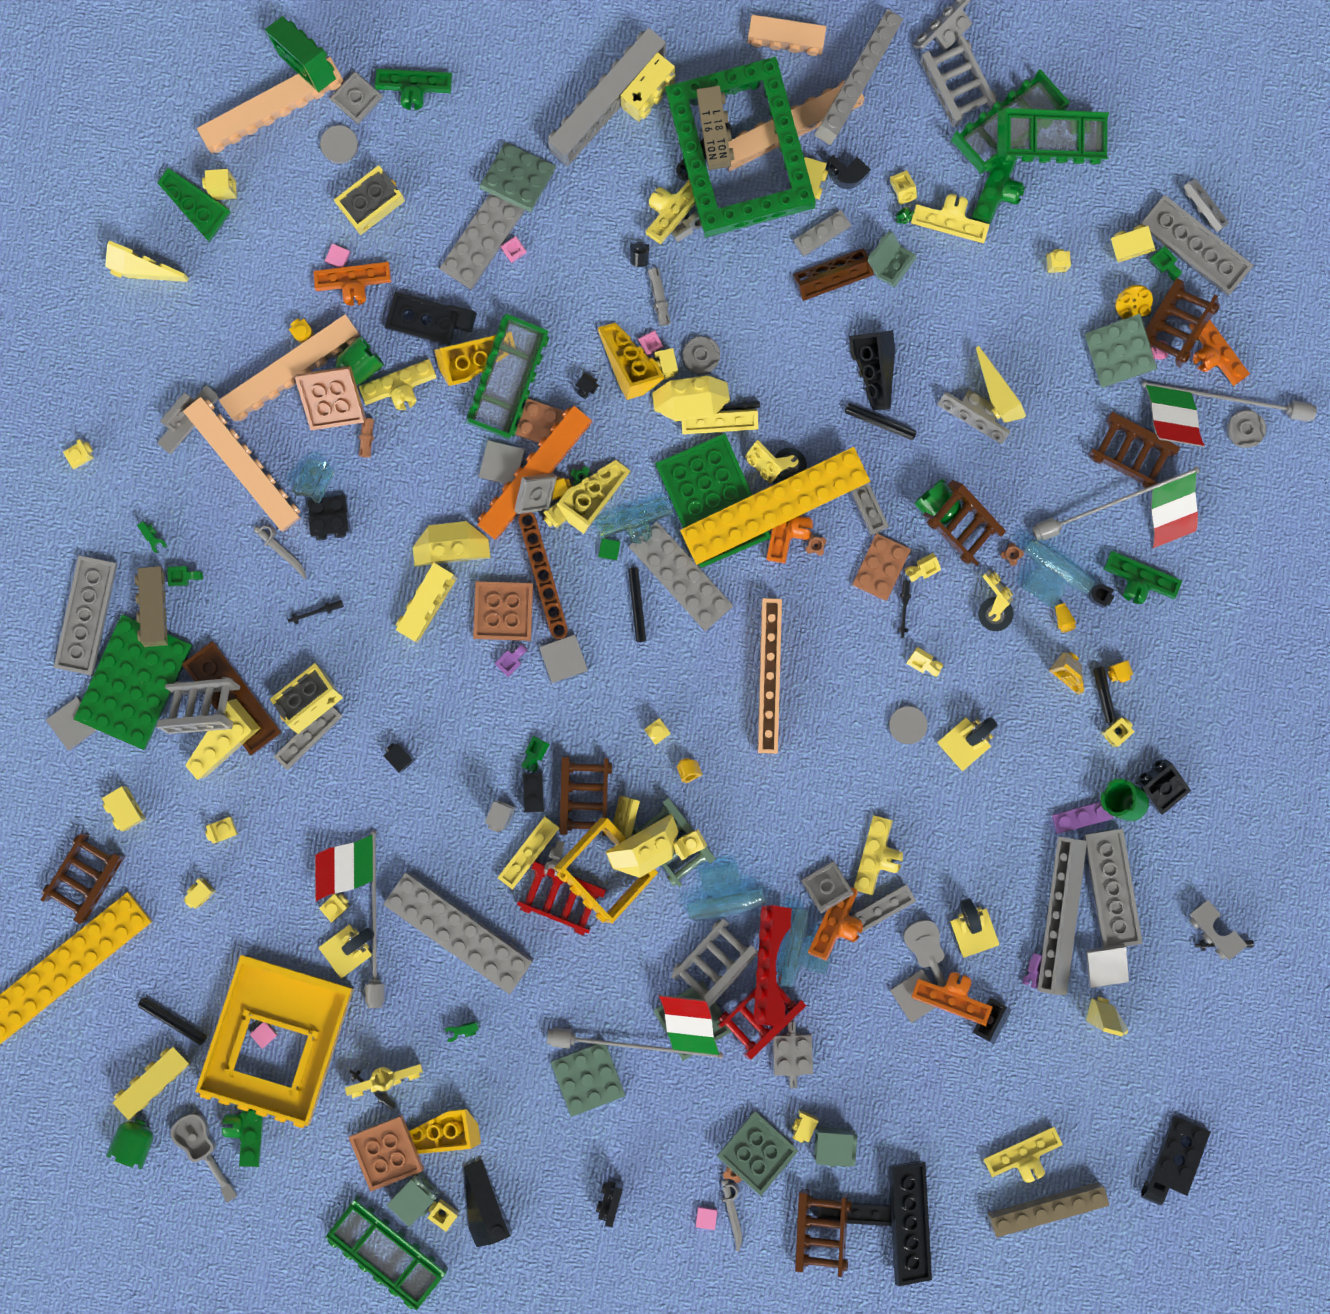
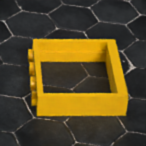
[554,818,658,924]

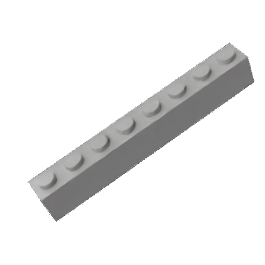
[814,9,903,145]
[1037,837,1087,995]

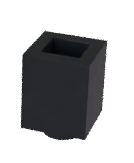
[383,743,415,773]

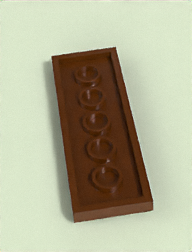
[182,641,283,756]

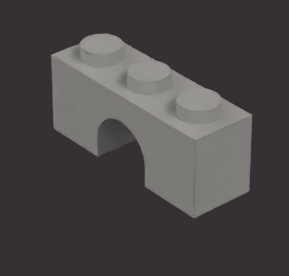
[485,800,516,832]
[1189,900,1248,961]

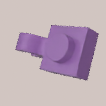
[495,645,528,677]
[1023,953,1042,989]

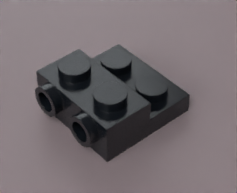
[308,495,351,541]
[1136,759,1191,815]
[596,1177,624,1228]

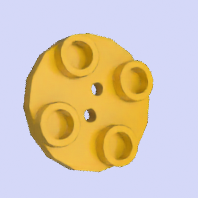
[1115,285,1153,320]

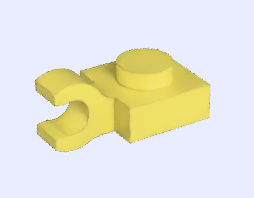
[905,553,941,582]
[907,647,943,677]

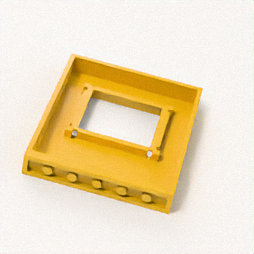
[195,955,354,1128]

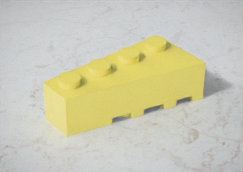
[396,563,457,643]
[113,1047,190,1120]

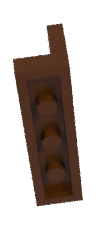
[793,248,874,301]

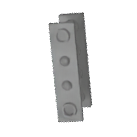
[920,35,997,127]
[157,677,240,734]
[671,919,758,1008]

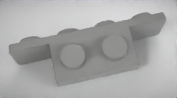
[913,0,972,50]
[157,386,219,454]
[937,390,1010,444]

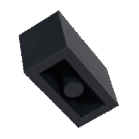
[523,773,545,813]
[972,998,1011,1044]

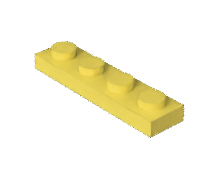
[682,409,758,434]
[498,816,560,890]

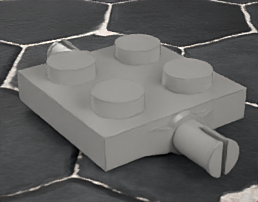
[772,1021,813,1089]

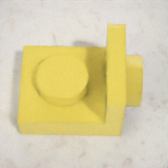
[890,170,917,205]
[63,439,94,469]
[543,502,567,529]
[205,817,238,843]
[673,829,707,860]
[319,893,350,923]

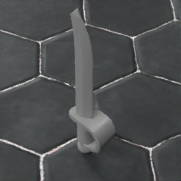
[254,525,307,579]
[721,1179,742,1252]

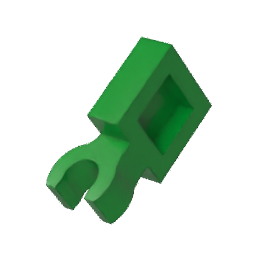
[1149,246,1182,281]
[137,521,168,554]
[167,566,203,587]
[522,736,550,773]
[445,1021,480,1042]

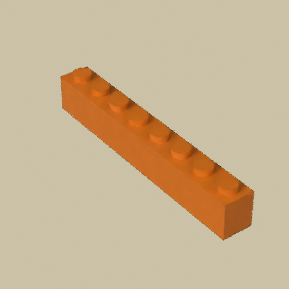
[477,406,593,540]

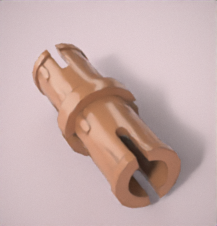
[359,418,374,458]

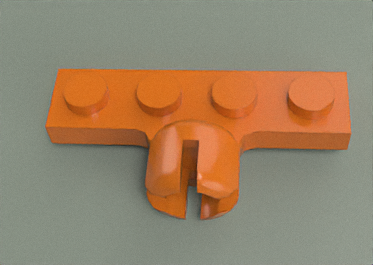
[313,262,391,306]
[1189,315,1250,386]
[766,516,813,564]
[808,887,863,961]
[912,972,992,1026]

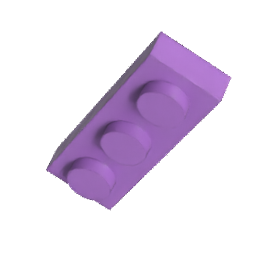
[1051,802,1114,834]

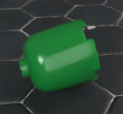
[335,337,384,385]
[914,478,963,526]
[1101,778,1149,822]
[105,1119,154,1169]

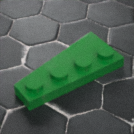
[157,168,231,243]

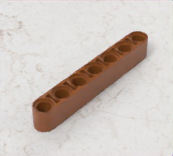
[519,512,568,640]

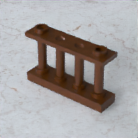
[1146,278,1220,368]
[1088,412,1180,491]
[923,480,1006,566]
[559,757,612,836]
[40,833,126,924]
[795,1188,851,1277]

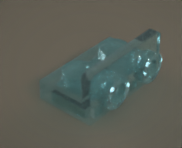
[292,459,334,503]

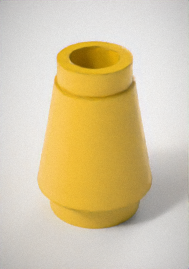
[1055,603,1077,633]

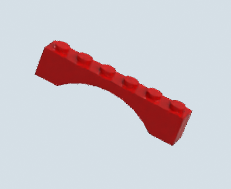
[754,905,792,1026]

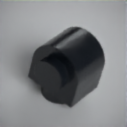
[630,242,649,267]
[575,372,599,399]
[1089,584,1114,608]

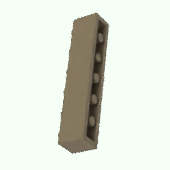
[987,1182,1110,1238]

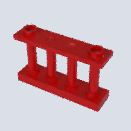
[517,861,606,935]
[716,972,807,1060]

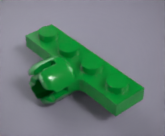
[375,69,453,111]
[972,159,1025,225]
[1103,551,1182,604]
[222,1109,264,1167]

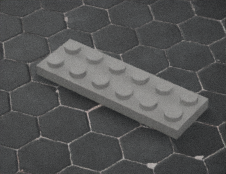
[439,194,526,291]
[1140,195,1254,296]
[628,521,733,631]
[54,555,118,676]
[1083,828,1143,947]

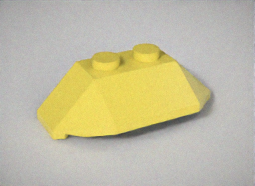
[652,376,730,421]
[413,521,491,566]
[605,814,679,878]

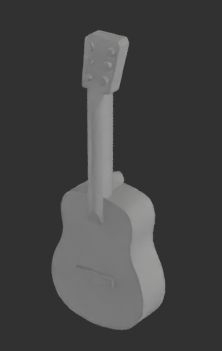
[903,919,946,987]
[170,1113,238,1203]

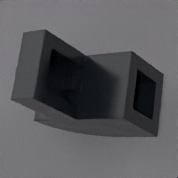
[826,155,871,189]

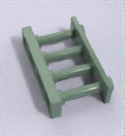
[632,797,716,888]

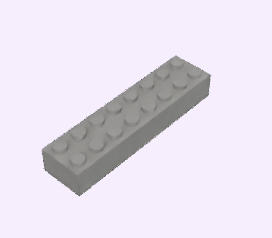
[548,28,666,167]
[383,871,534,994]

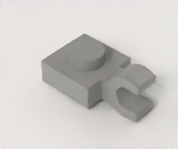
[670,213,701,242]
[544,840,565,876]

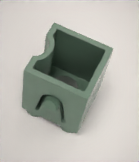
[814,1127,857,1167]
[387,1173,440,1227]

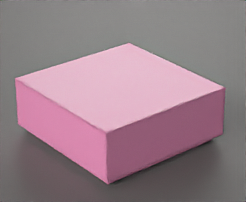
[500,236,527,263]
[325,244,351,268]
[638,330,664,356]
[250,1022,278,1049]
[695,1206,717,1230]

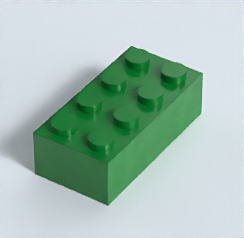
[264,16,336,93]

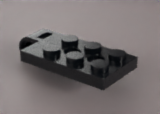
[385,291,477,346]
[1141,1115,1211,1206]

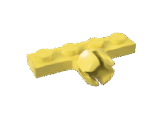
[646,180,695,245]
[911,194,989,244]
[359,359,437,410]
[854,815,903,895]
[345,1064,424,1098]
[983,1127,1063,1183]

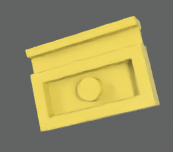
[613,796,640,838]

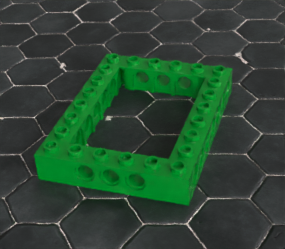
[665,57,816,238]

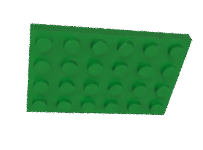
[655,434,771,568]
[73,615,193,750]

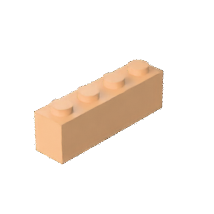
[747,15,826,56]

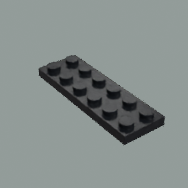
[889,1161,932,1286]

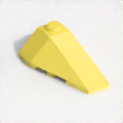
[557,460,631,534]

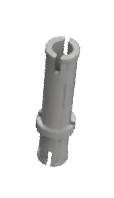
[648,268,671,326]

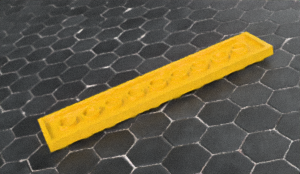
[680,447,871,565]
[0,892,153,1044]

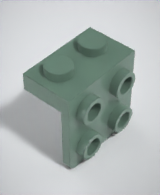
[868,231,917,288]

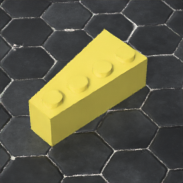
[185,699,260,780]

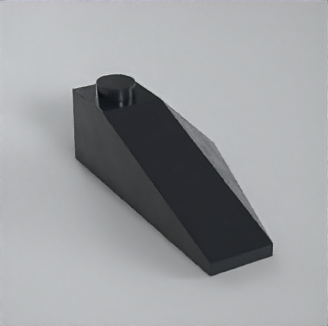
[849,330,895,410]
[464,1159,512,1247]

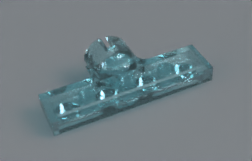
[595,496,673,544]

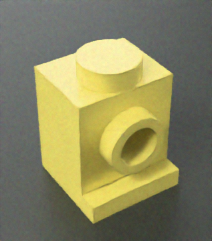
[1046,249,1071,273]
[655,348,678,379]
[1101,717,1135,747]
[644,718,671,745]
[184,878,216,909]
[792,1109,818,1143]
[427,1199,460,1232]

